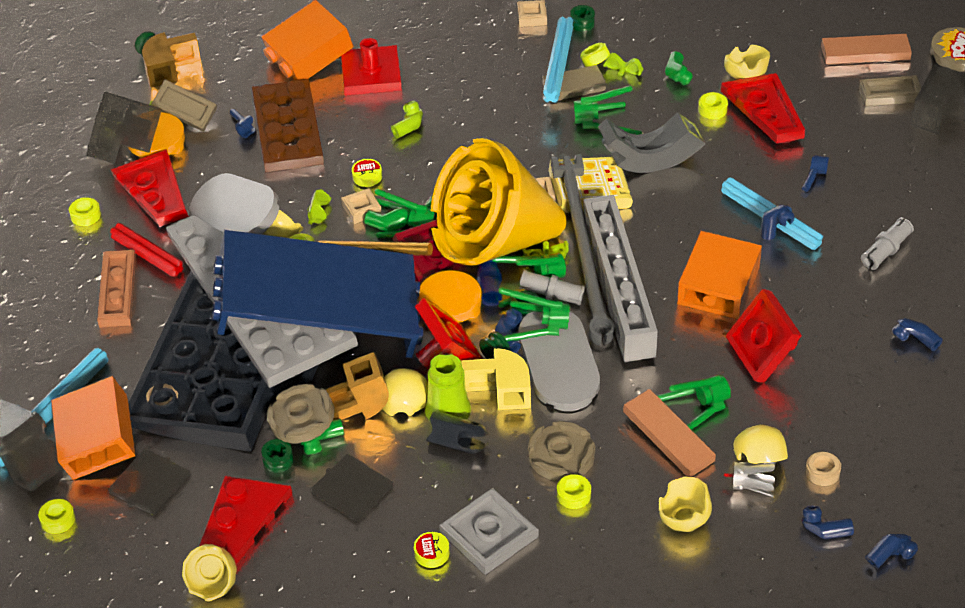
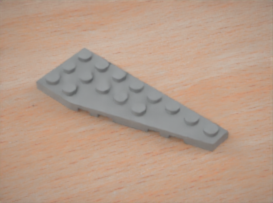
[166,215,358,388]

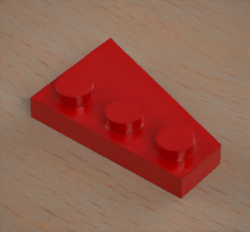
[721,73,805,143]
[110,149,189,227]
[199,476,292,565]

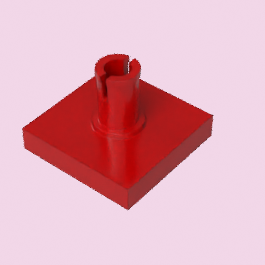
[341,38,402,96]
[726,289,802,383]
[415,298,484,369]

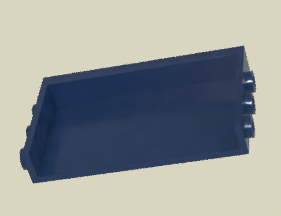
[212,230,423,358]

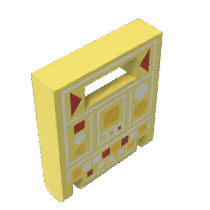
[548,157,633,212]

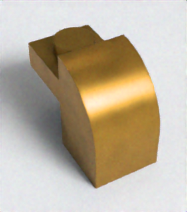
[142,32,201,88]
[326,352,389,420]

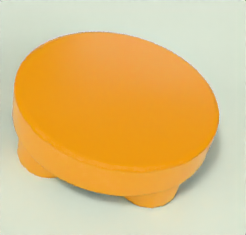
[125,112,185,159]
[418,270,482,323]

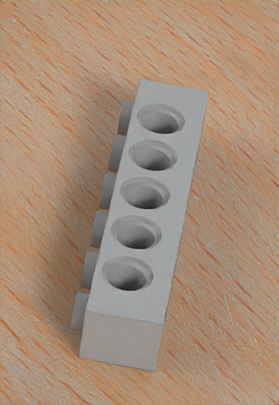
[583,195,658,362]

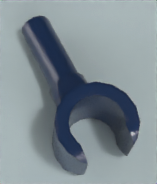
[230,109,256,138]
[802,155,829,192]

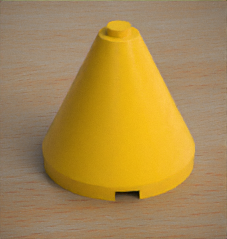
[431,138,566,266]

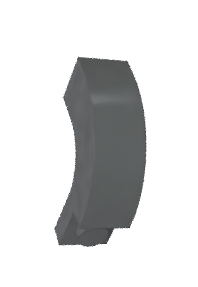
[598,112,706,173]

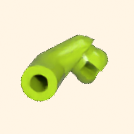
[391,101,423,139]

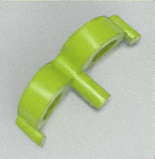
[523,240,569,266]

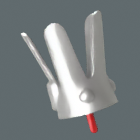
[723,462,776,497]

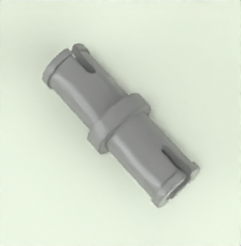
[861,217,914,270]
[519,269,586,306]

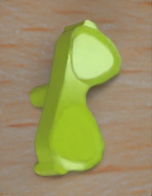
[603,52,643,76]
[307,189,331,225]

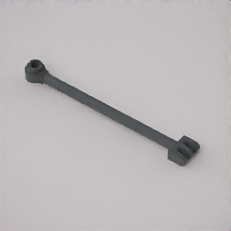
[551,154,615,346]

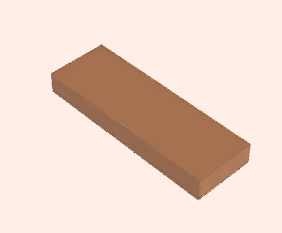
[821,34,912,64]
[97,250,136,328]
[623,389,716,477]

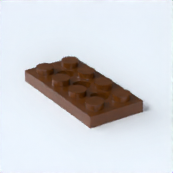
[252,79,324,173]

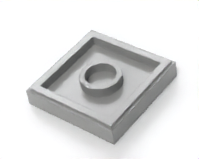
[439,488,539,575]

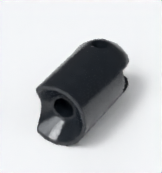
[426,411,488,454]

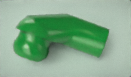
[665,51,693,85]
[364,208,410,232]
[301,419,344,455]

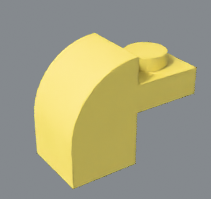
[461,349,531,410]

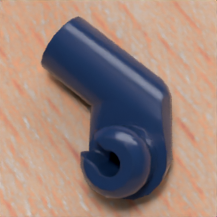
[760,204,795,240]
[495,308,522,353]
[892,318,943,351]
[801,505,854,539]
[865,534,918,569]

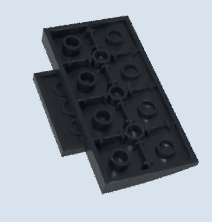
[128,271,319,451]

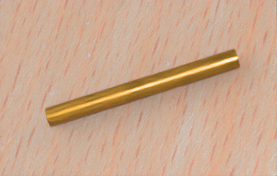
[318,241,433,255]

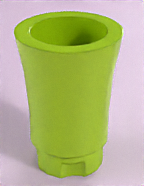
[425,354,471,421]

